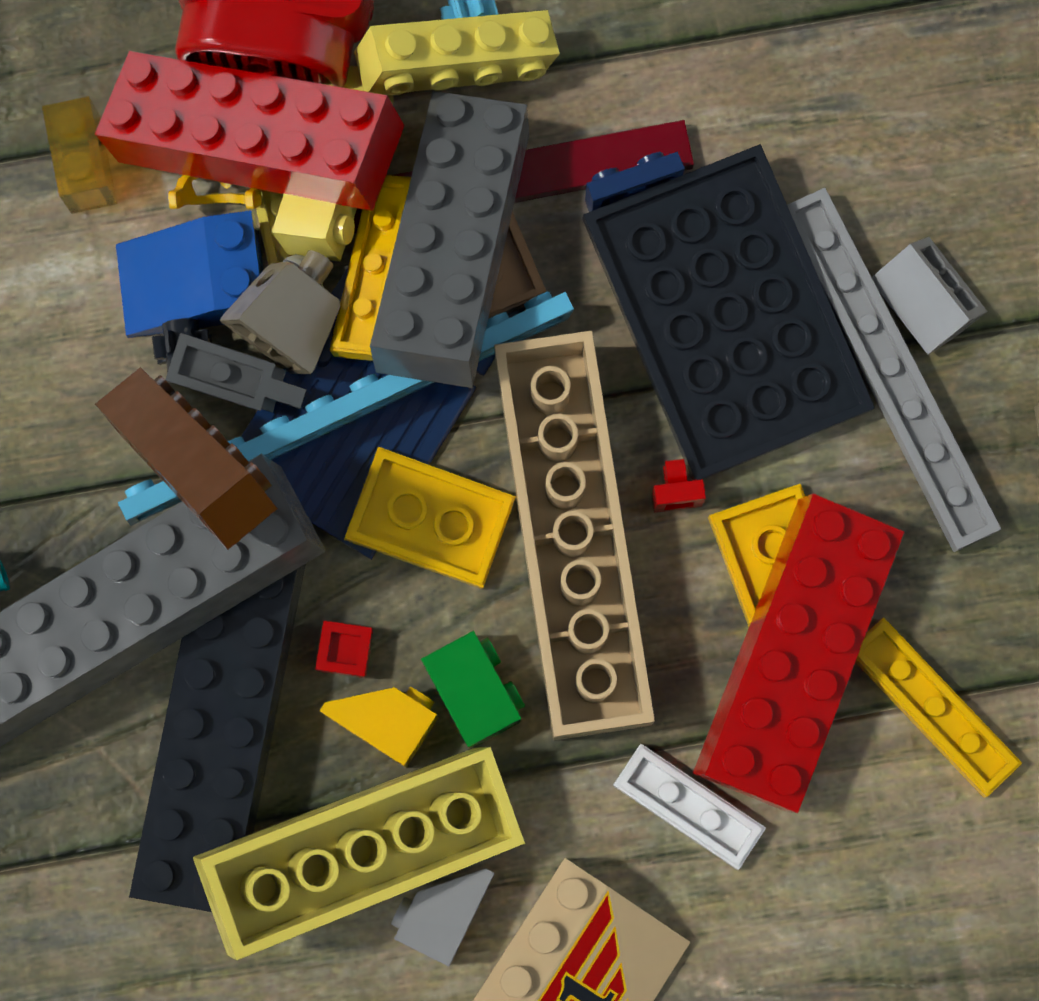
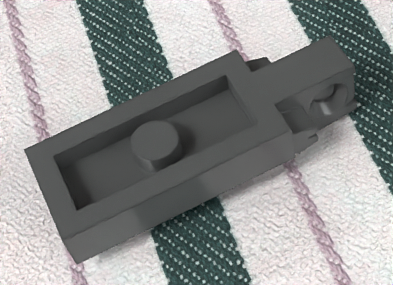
[165,333,307,413]

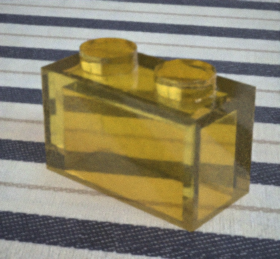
[42,96,118,214]

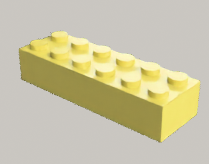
[193,747,525,960]

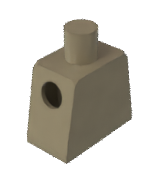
[219,250,340,374]

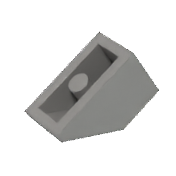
[391,869,495,967]

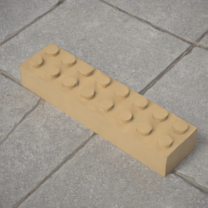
[494,331,655,741]

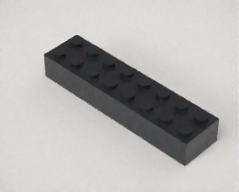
[129,517,313,912]

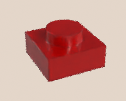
[315,620,374,678]

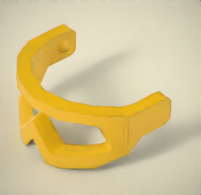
[168,175,262,209]

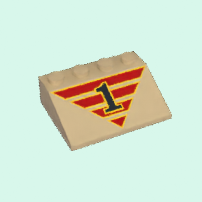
[472,858,690,1001]

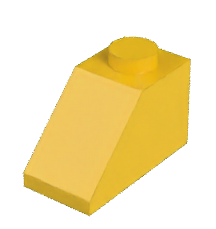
[320,686,439,768]

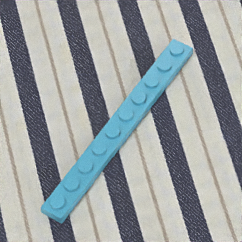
[118,292,574,526]

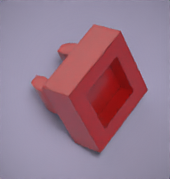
[651,459,706,513]

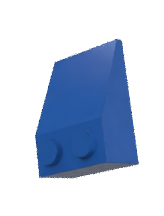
[116,210,264,338]

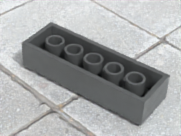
[370,91,529,388]

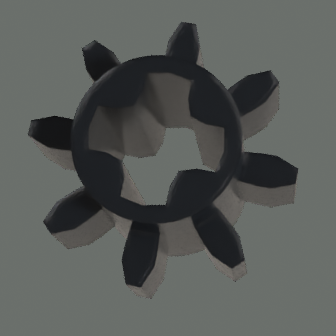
[152,318,212,372]

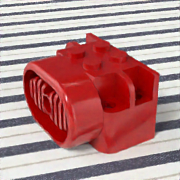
[175,0,374,88]

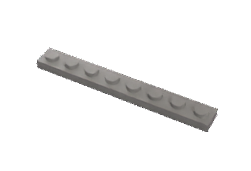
[787,188,1001,552]

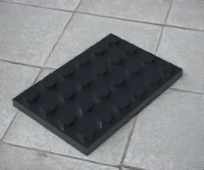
[582,144,875,481]

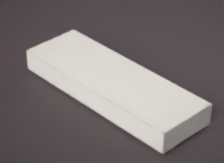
[613,744,766,870]

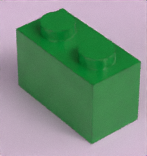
[421,630,525,750]

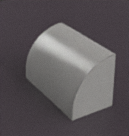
[872,237,988,354]

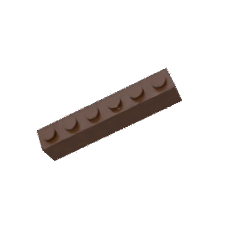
[95,367,278,550]

